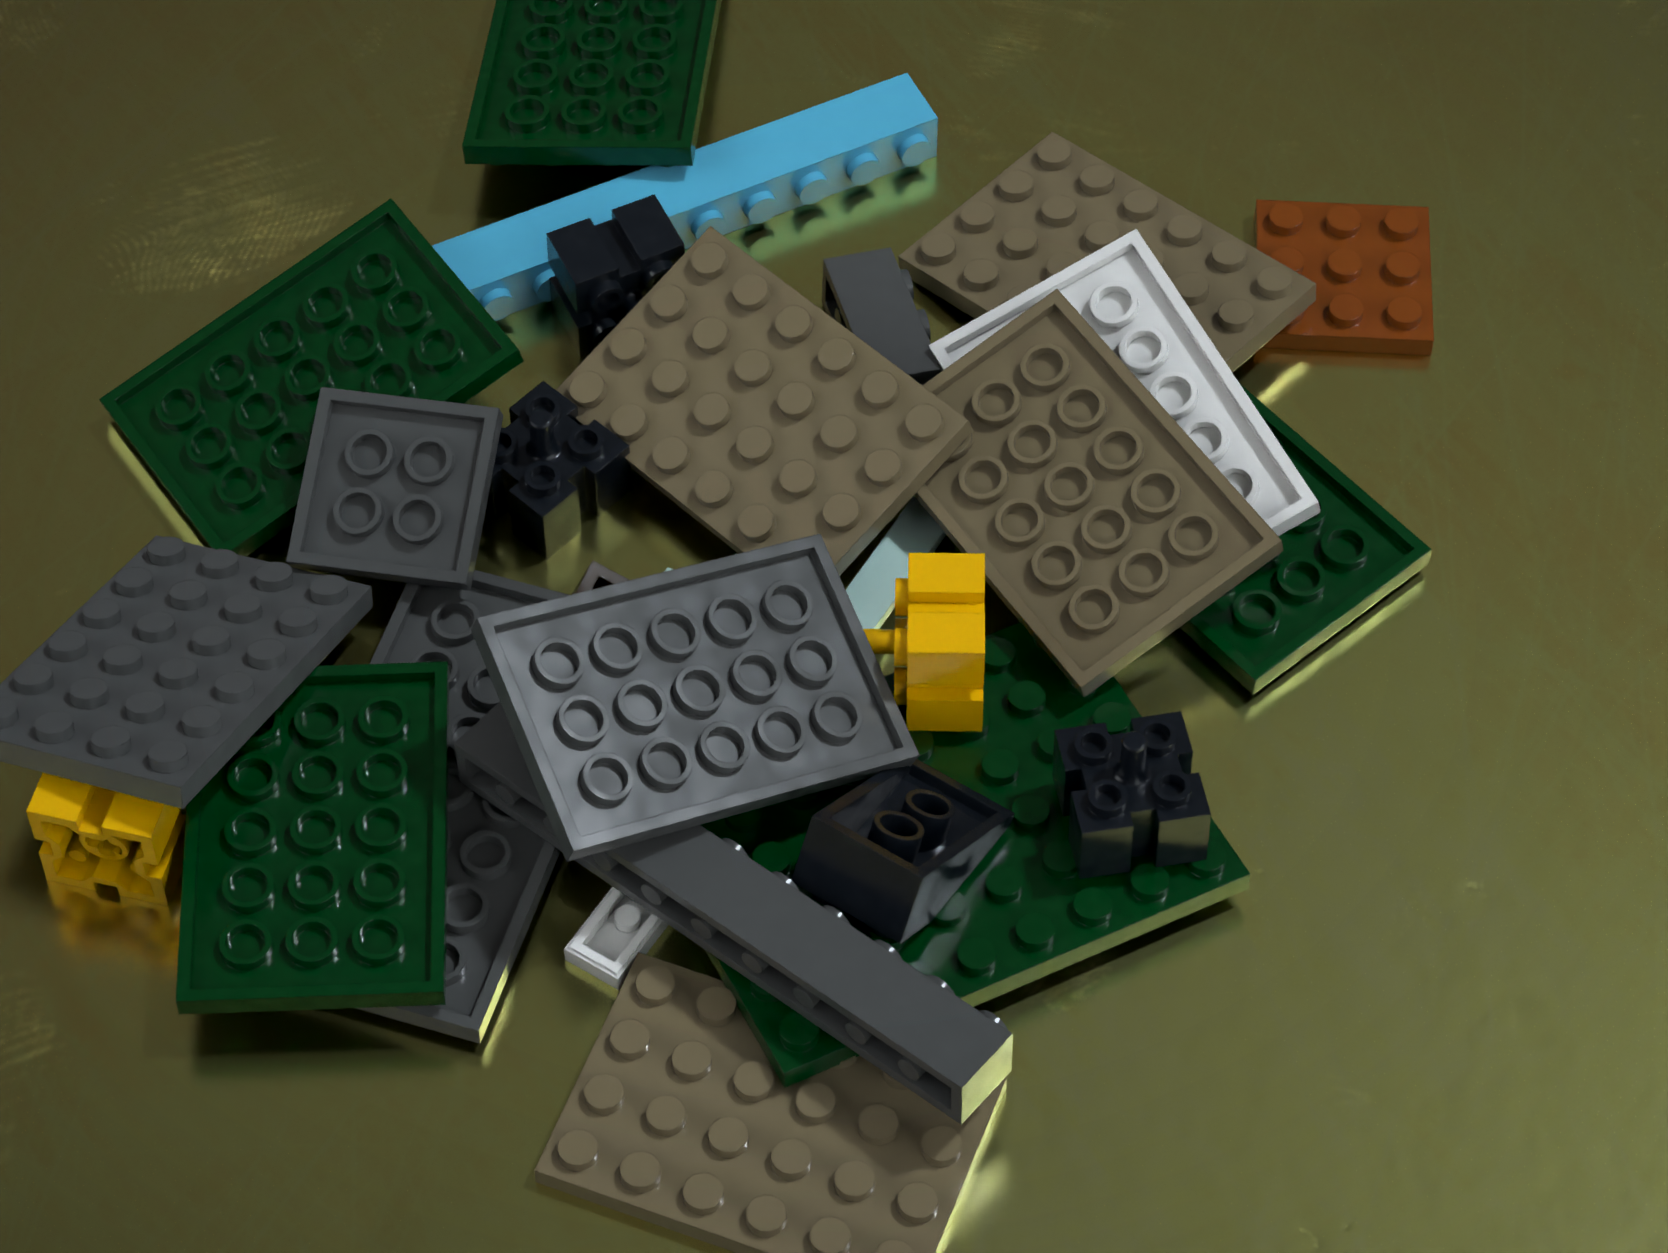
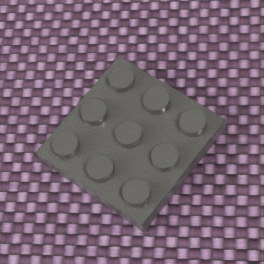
[286,387,503,591]

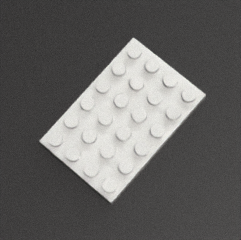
[928,229,1320,536]

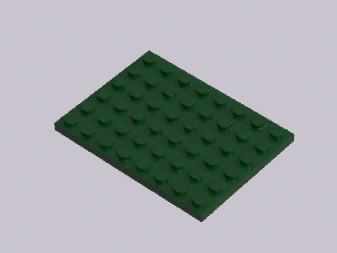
[701,622,1250,1088]

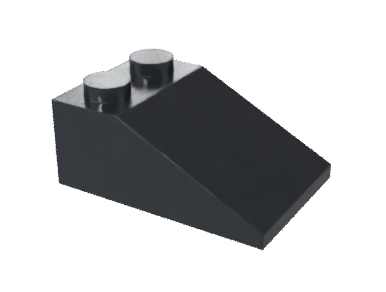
[791,759,1015,944]

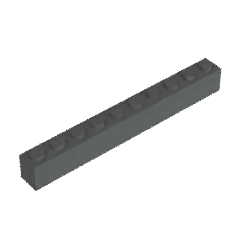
[454,702,1013,1125]

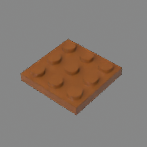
[1254,199,1434,355]

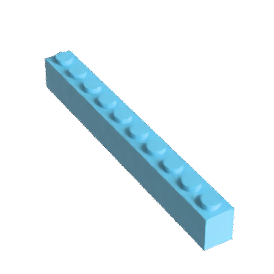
[432,73,938,321]

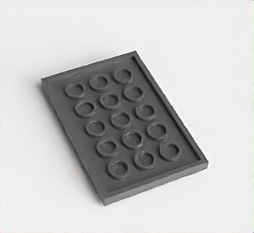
[471,534,920,862]
[0,535,373,809]

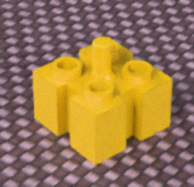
[863,552,985,732]
[26,772,186,906]

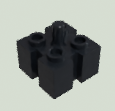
[546,194,685,357]
[485,381,632,560]
[1052,711,1211,879]

